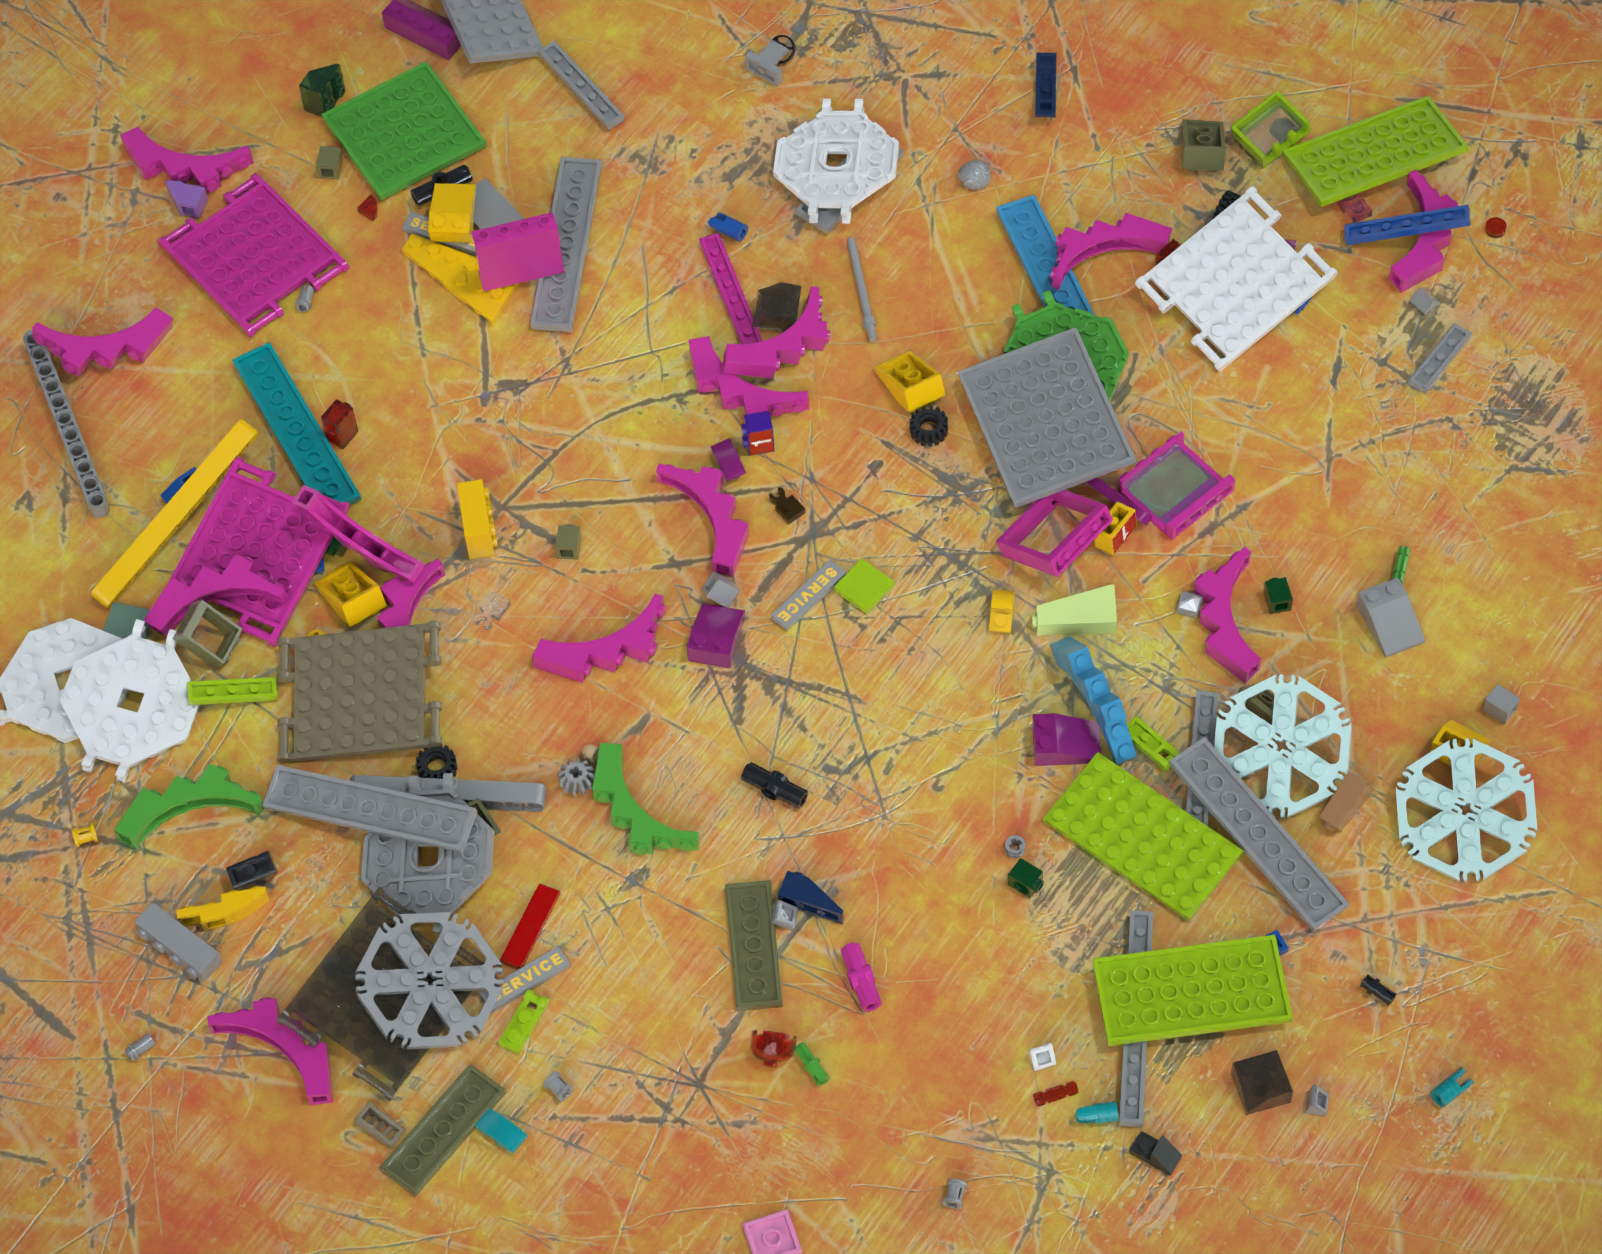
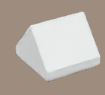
[1028,1043,1057,1071]

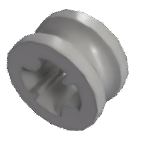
[1005,835,1025,858]

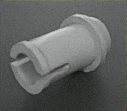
[295,285,314,312]
[124,1033,156,1061]

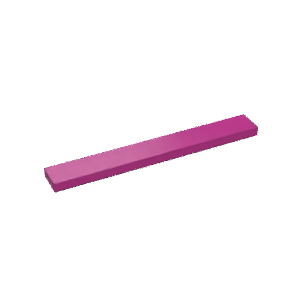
[699,233,763,344]

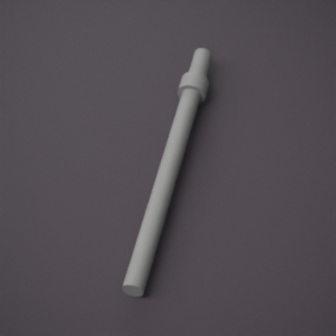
[847,238,877,342]

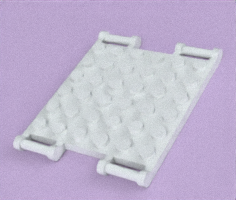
[1135,186,1338,372]

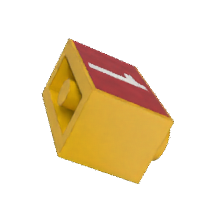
[1094,501,1137,555]

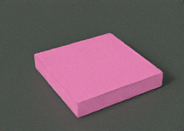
[742,1209,803,1254]

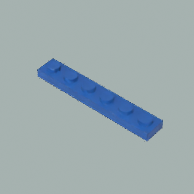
[1345,205,1471,246]

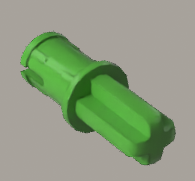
[795,1042,830,1087]

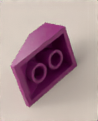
[687,603,745,668]
[1032,713,1101,766]

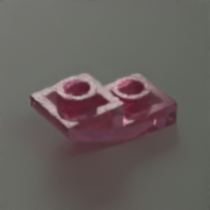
[1336,194,1372,223]

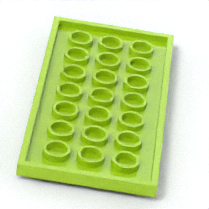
[1283,95,1468,207]
[1043,752,1243,922]
[1092,935,1293,1046]

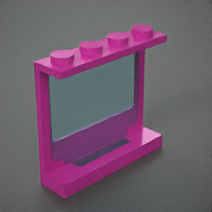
[1118,431,1235,540]

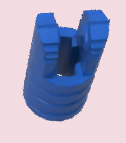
[708,212,748,242]

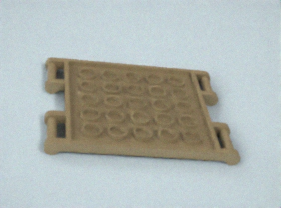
[277,621,442,763]

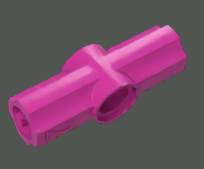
[840,942,882,1012]

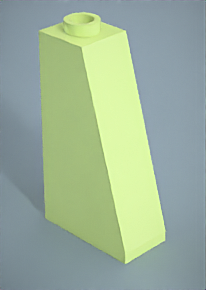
[1032,584,1117,636]

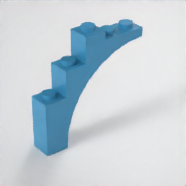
[1050,636,1137,765]

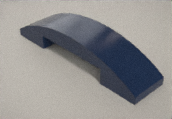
[1035,52,1057,117]

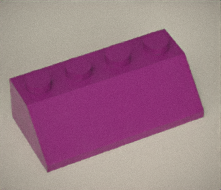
[382,0,461,60]

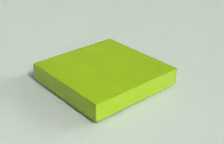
[834,558,895,614]

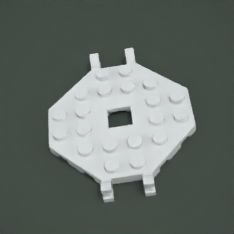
[773,99,899,224]
[0,618,132,743]
[60,619,200,783]

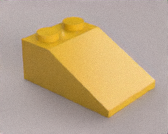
[428,183,476,243]
[874,351,945,412]
[314,561,387,627]

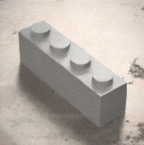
[134,903,223,982]

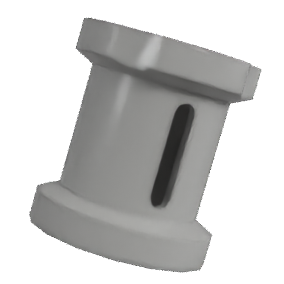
[543,1071,574,1102]
[942,1179,968,1209]

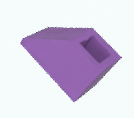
[165,180,208,219]

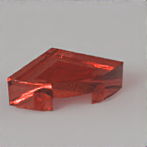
[357,194,378,221]

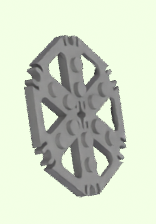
[355,912,504,1049]

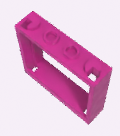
[996,490,1113,577]

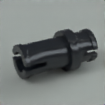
[1360,974,1397,1006]

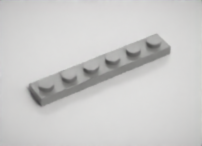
[538,41,625,131]

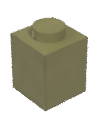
[316,146,343,180]
[555,524,581,560]

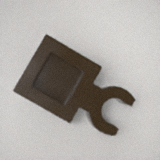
[769,487,806,525]

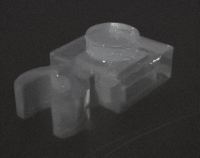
[474,591,511,631]

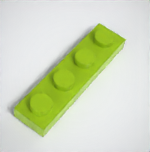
[187,677,278,705]

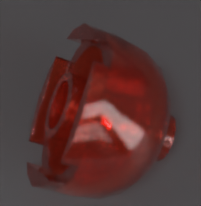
[750,1030,797,1068]

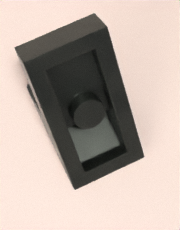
[1129,1131,1182,1176]

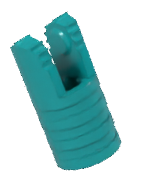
[1430,1066,1474,1108]
[1074,1101,1119,1124]

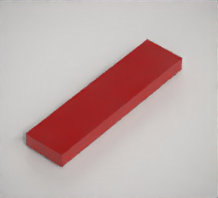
[500,883,560,969]

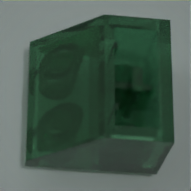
[299,63,346,117]

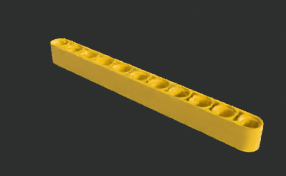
[91,419,259,609]

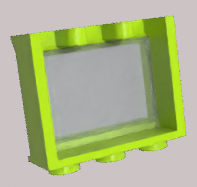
[1231,91,1311,168]

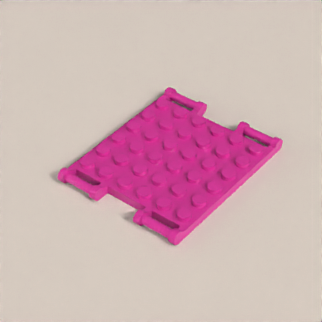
[157,173,349,338]
[169,457,350,647]

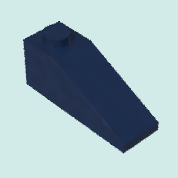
[778,871,844,924]

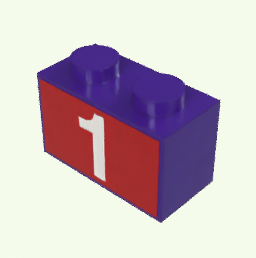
[741,411,774,456]

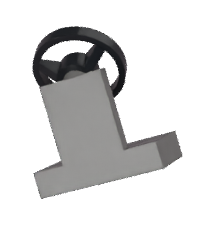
[745,35,796,87]

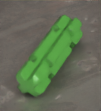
[1392,546,1410,584]

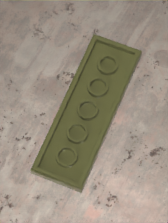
[725,880,783,1011]
[379,1064,506,1197]

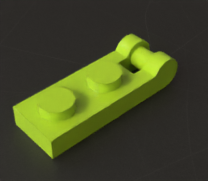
[1127,716,1180,772]
[498,989,550,1055]

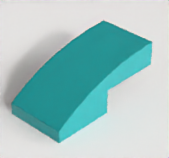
[475,1108,528,1153]

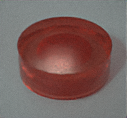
[1485,217,1507,238]

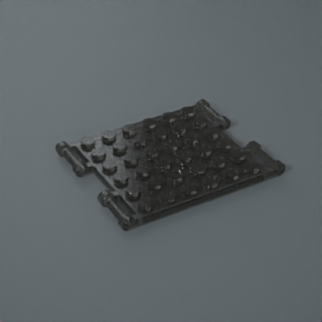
[276,887,485,1101]

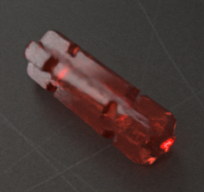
[1033,1081,1078,1106]

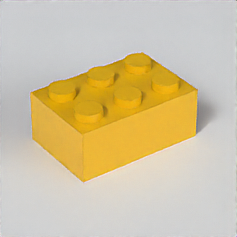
[457,479,498,560]

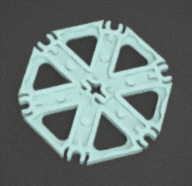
[1214,674,1352,818]
[1396,738,1537,882]

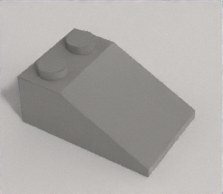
[1356,577,1425,658]

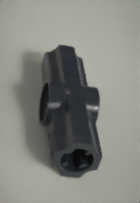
[410,165,473,206]
[741,762,809,809]

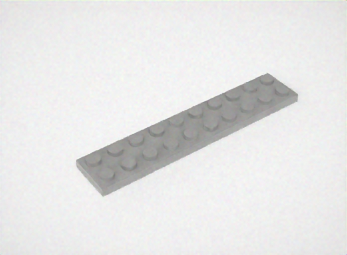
[530,157,602,332]
[1169,737,1350,933]
[262,765,478,853]

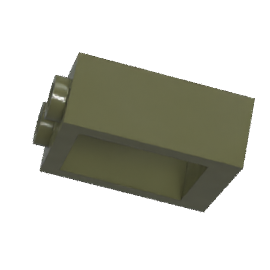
[172,599,243,668]

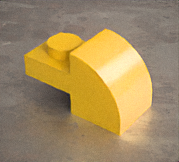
[989,589,1015,634]

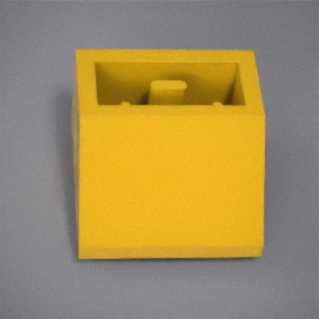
[1430,720,1491,766]

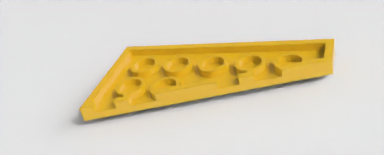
[402,234,519,326]

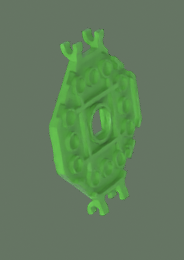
[1004,290,1129,401]

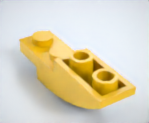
[176,886,269,932]

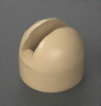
[582,744,599,764]

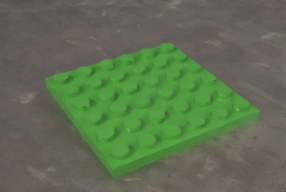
[321,61,487,200]

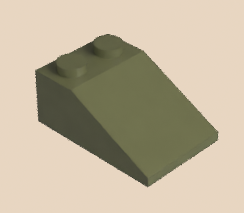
[1182,119,1226,172]

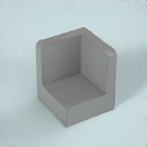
[702,571,739,608]
[1483,685,1520,724]

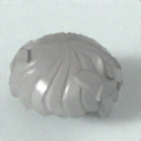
[958,160,991,190]

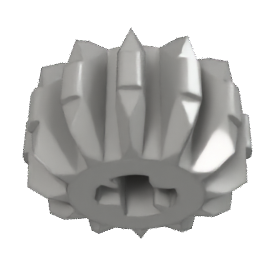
[557,758,595,797]

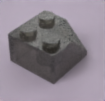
[752,282,801,332]
[1231,1050,1293,1115]

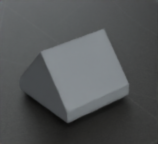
[1410,288,1440,315]
[1305,1085,1329,1116]

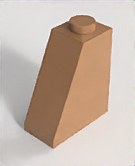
[1319,772,1374,831]

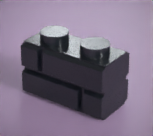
[226,851,278,889]

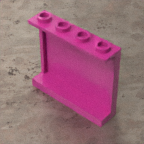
[471,212,564,291]

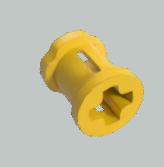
[71,822,99,847]

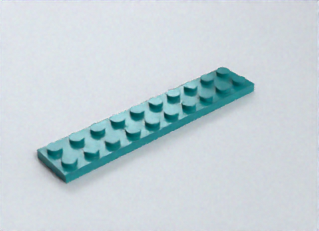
[232,342,362,505]

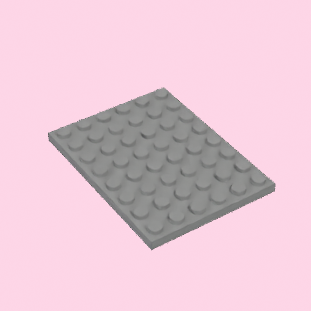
[958,327,1136,508]

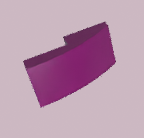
[710,438,746,482]

